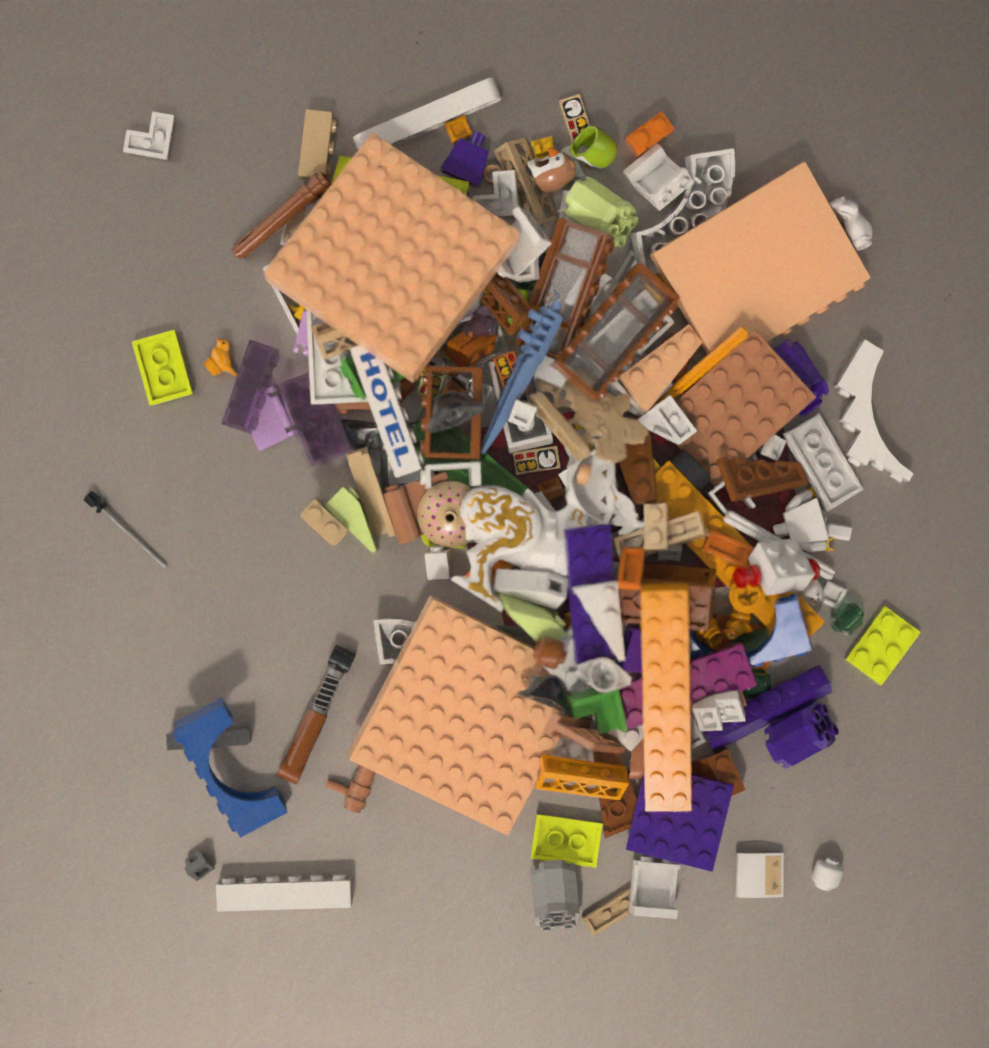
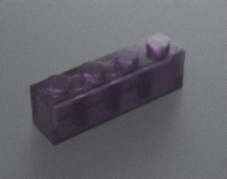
[221,340,280,434]

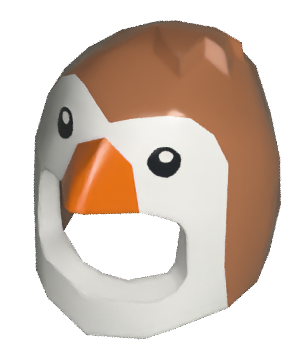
[527,148,575,193]

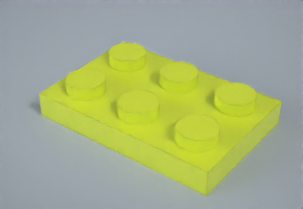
[132,330,193,406]
[845,606,921,686]
[530,813,603,868]

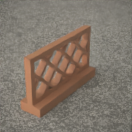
[543,712,626,754]

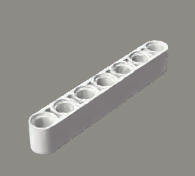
[353,77,502,150]

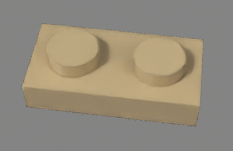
[644,503,669,551]

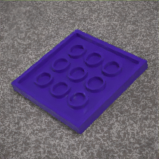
[626,771,734,872]

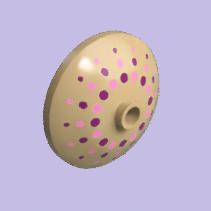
[417,481,472,547]

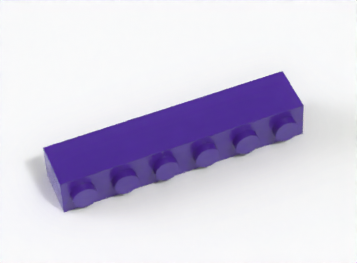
[703,665,832,752]

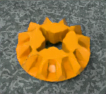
[729,583,766,613]

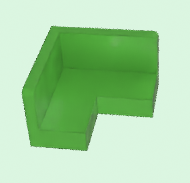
[568,689,628,734]

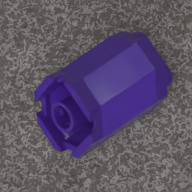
[774,338,829,416]
[764,701,839,769]

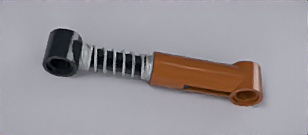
[276,645,356,785]

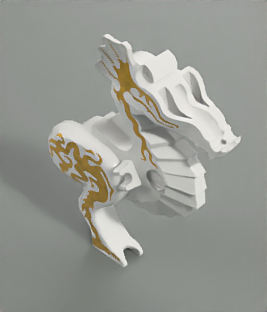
[451,429,644,612]

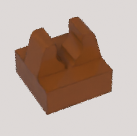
[537,477,565,506]

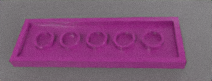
[618,642,757,729]

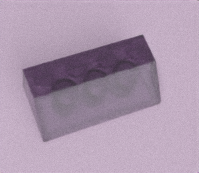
[277,372,352,469]

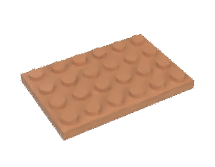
[675,330,816,487]

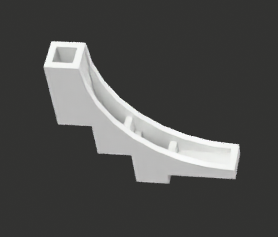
[834,340,914,483]

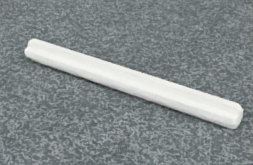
[724,511,835,579]

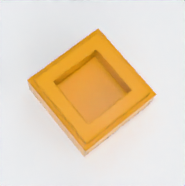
[444,115,472,145]

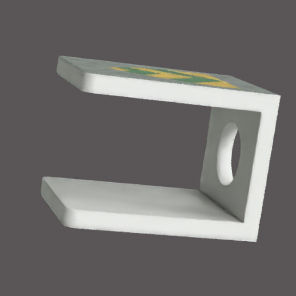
[705,480,756,517]

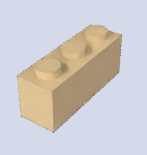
[298,109,337,180]

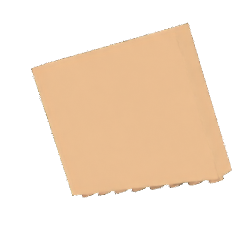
[649,162,871,367]

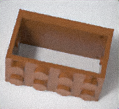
[421,366,483,460]
[619,562,717,631]

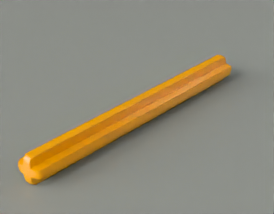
[644,326,750,414]

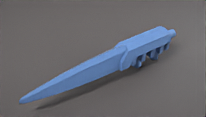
[480,300,563,454]

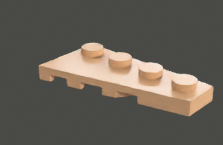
[619,324,702,413]

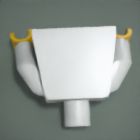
[772,486,835,553]

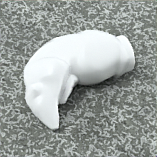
[829,196,873,251]

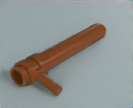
[232,171,332,259]

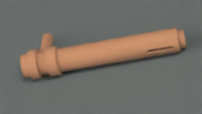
[326,765,376,813]

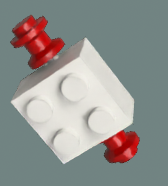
[732,539,820,595]

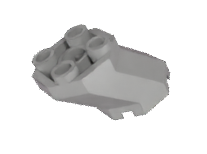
[530,860,580,931]

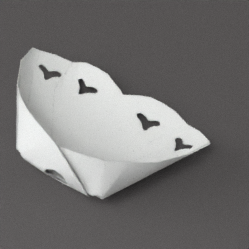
[566,449,615,525]

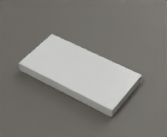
[782,413,864,512]

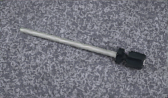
[83,491,167,568]

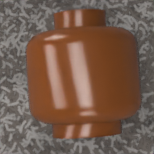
[533,636,568,670]

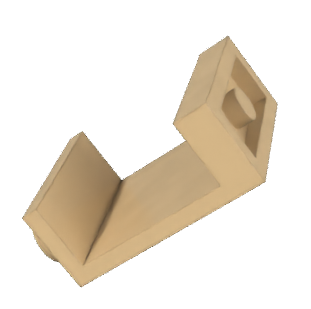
[299,499,349,546]

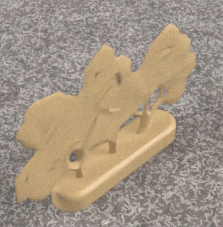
[529,365,648,464]

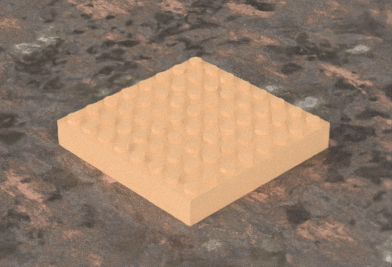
[264,132,520,383]
[348,595,572,836]

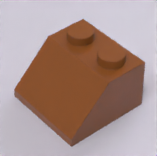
[691,747,746,796]

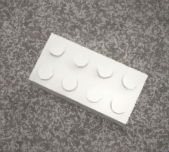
[489,356,553,453]

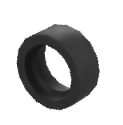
[670,449,711,491]

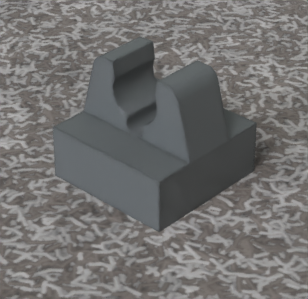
[184,851,215,881]

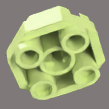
[564,177,639,247]

